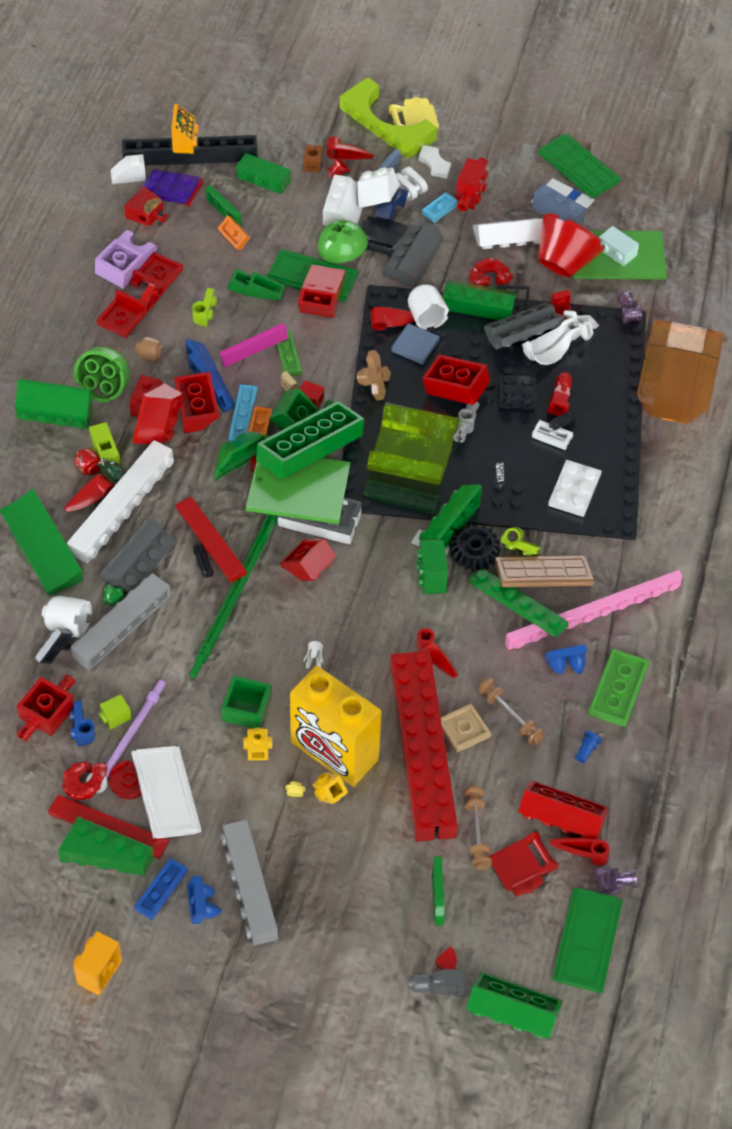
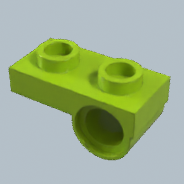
[192,288,217,327]
[500,527,541,556]

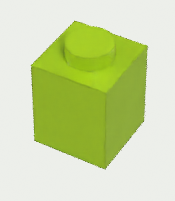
[98,694,132,730]

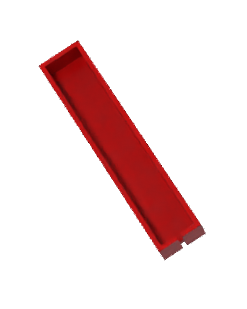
[390,650,458,842]

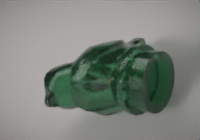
[98,458,126,484]

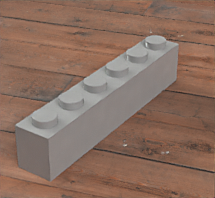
[71,573,171,671]
[220,820,278,946]

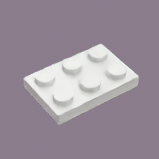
[548,460,602,517]

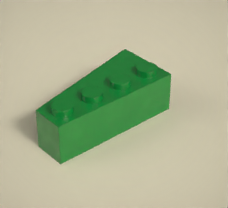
[58,817,154,876]

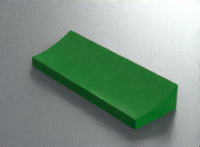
[0,488,83,596]

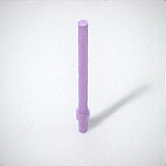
[106,680,166,778]

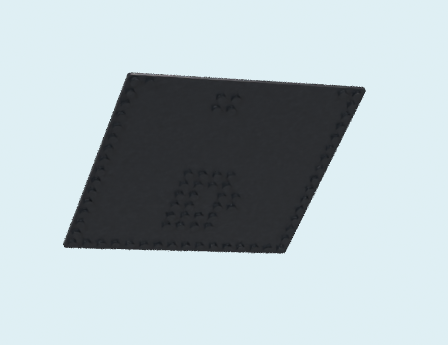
[343,285,646,540]

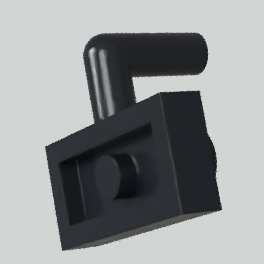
[35,628,73,664]

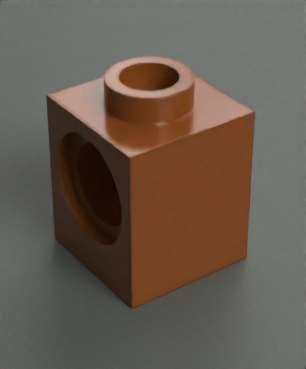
[303,145,323,172]

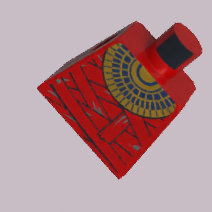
[124,187,168,226]

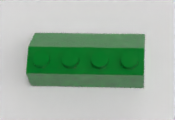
[442,280,517,320]
[15,379,93,429]
[418,484,482,550]
[466,972,563,1039]

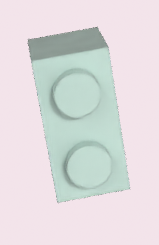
[599,226,639,266]

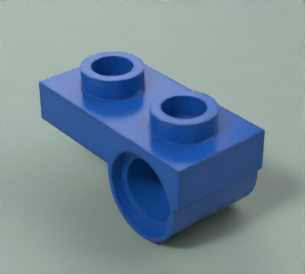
[70,701,96,746]

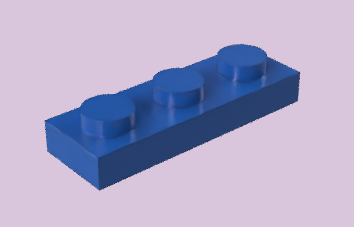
[134,858,188,920]

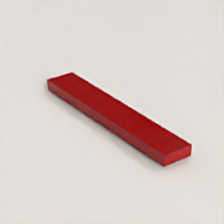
[175,497,247,583]
[48,795,169,860]

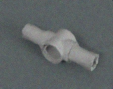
[453,402,479,443]

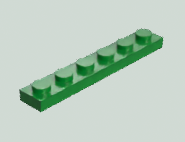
[469,568,568,637]

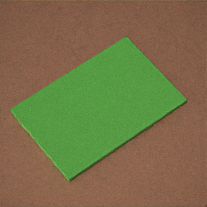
[573,230,667,280]

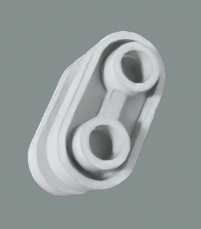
[396,167,428,201]

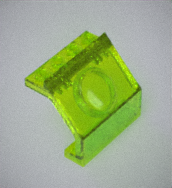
[367,403,458,485]

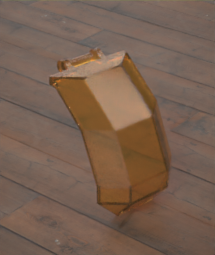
[637,320,724,424]

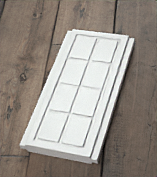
[131,746,202,839]

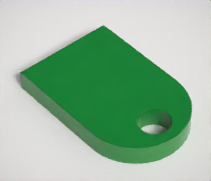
[432,856,444,926]

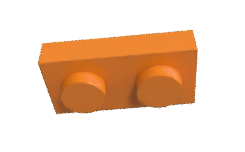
[217,215,251,251]
[248,406,272,435]

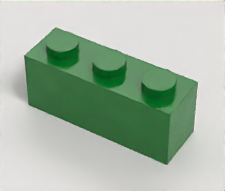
[236,153,291,194]

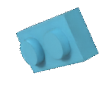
[422,192,458,223]

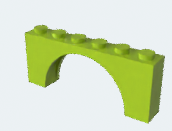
[340,77,438,159]

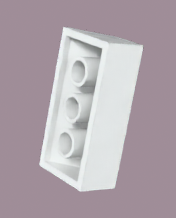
[473,218,542,249]

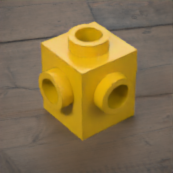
[244,728,272,761]
[312,773,348,804]

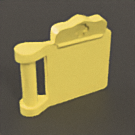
[388,97,439,130]

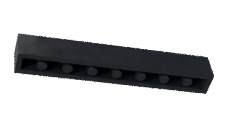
[122,135,258,165]

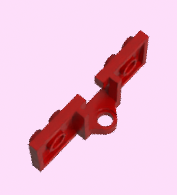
[96,252,184,338]

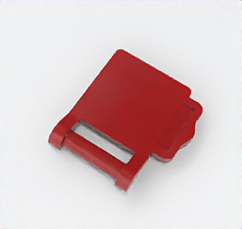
[488,831,559,897]

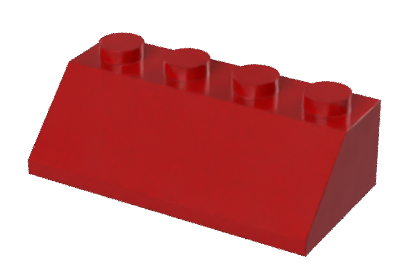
[518,780,610,839]

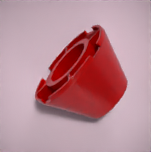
[538,213,605,278]

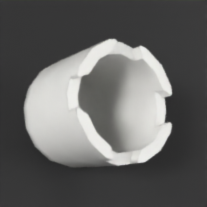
[408,285,449,330]
[42,596,92,638]

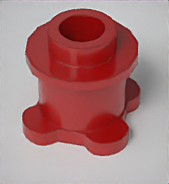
[328,158,350,179]

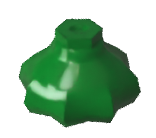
[103,584,124,606]

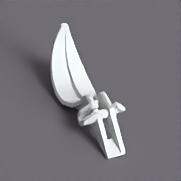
[522,311,599,365]

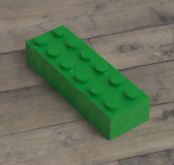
[256,401,364,479]

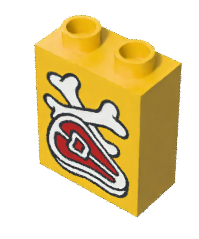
[290,665,382,787]

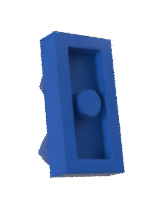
[544,644,587,675]
[187,876,222,924]

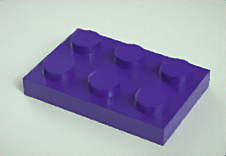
[142,170,200,204]

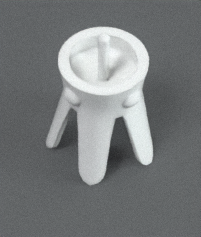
[303,641,324,669]

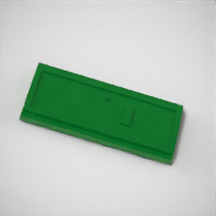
[538,134,621,199]
[267,249,359,302]
[552,888,623,993]

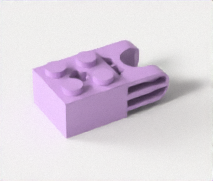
[95,230,157,289]

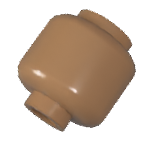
[135,337,163,362]

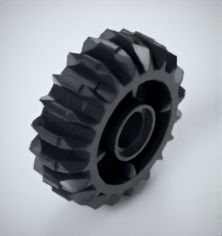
[449,524,501,572]

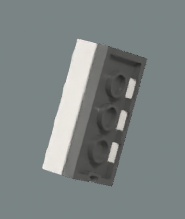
[278,498,362,544]

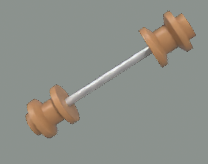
[478,678,545,746]
[463,785,492,871]

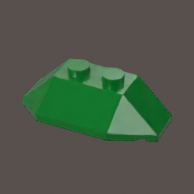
[212,431,270,482]

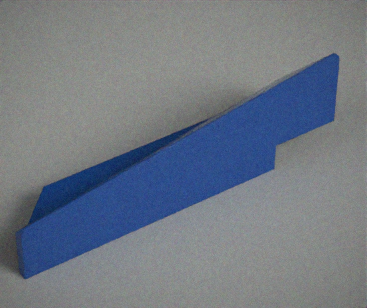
[185,339,235,413]

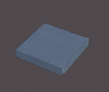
[391,324,440,364]

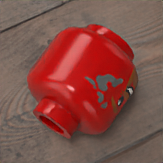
[74,448,101,476]

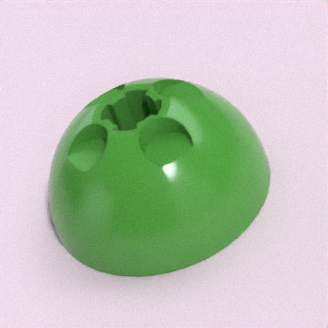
[318,220,368,263]

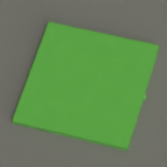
[245,458,350,524]

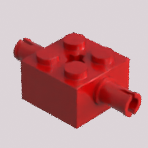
[456,157,489,212]
[17,674,76,742]

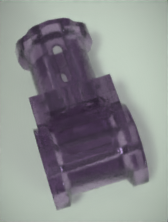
[617,291,642,324]
[594,867,638,895]

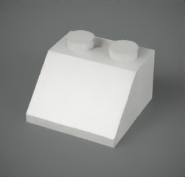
[358,167,400,208]

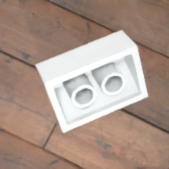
[323,175,363,226]

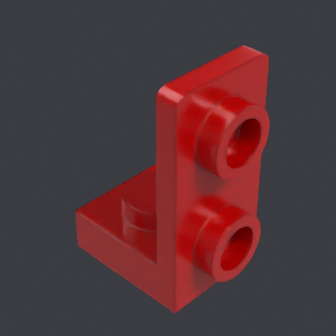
[551,290,575,330]

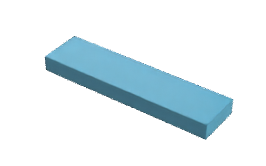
[228,384,258,443]

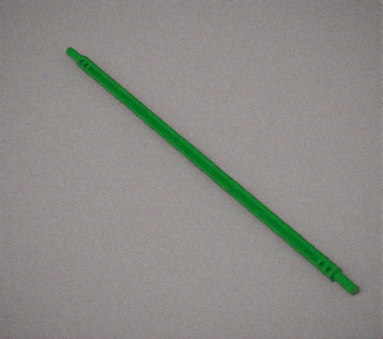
[189,400,333,679]

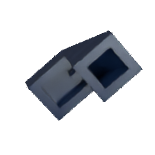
[375,188,409,220]

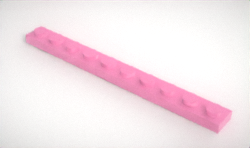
[505,570,683,650]

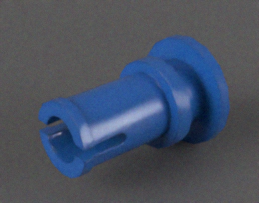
[574,731,602,763]

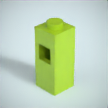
[89,422,121,471]

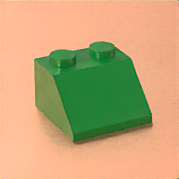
[269,387,320,430]

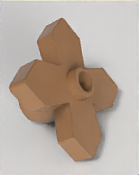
[357,350,391,400]

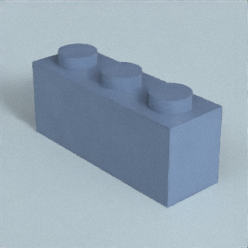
[532,184,585,225]

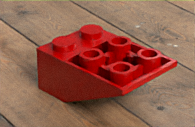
[298,265,346,318]

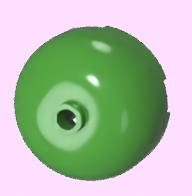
[74,346,130,402]

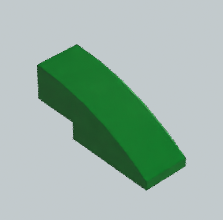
[227,268,286,300]

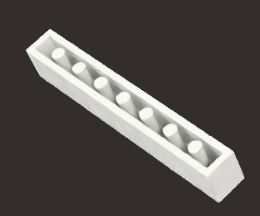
[67,440,174,564]

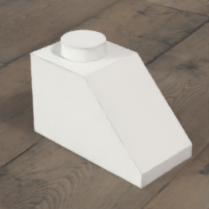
[111,154,146,184]

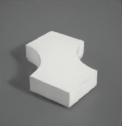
[419,145,451,179]

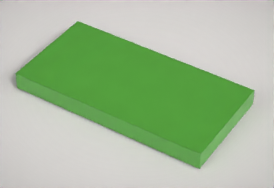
[588,648,650,727]

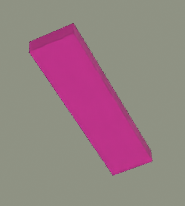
[219,323,288,368]

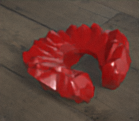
[469,257,513,287]
[61,761,108,800]

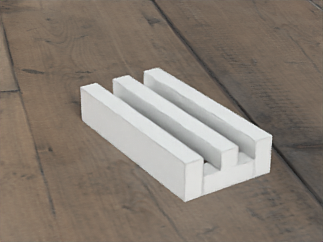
[532,420,573,450]

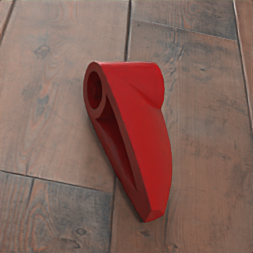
[326,136,374,160]
[371,307,415,330]
[64,474,115,512]
[417,628,458,678]
[550,838,610,866]

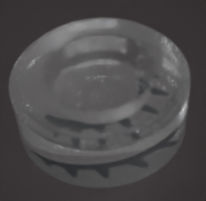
[496,462,505,481]

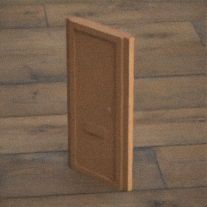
[495,555,594,587]

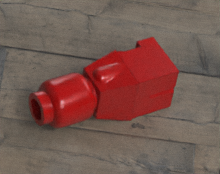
[547,372,572,416]

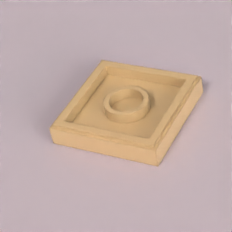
[441,704,491,753]

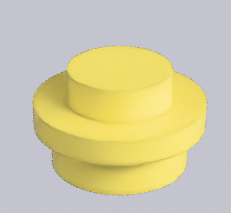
[285,782,306,797]

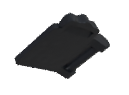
[362,216,408,258]

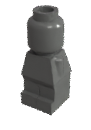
[408,969,466,997]

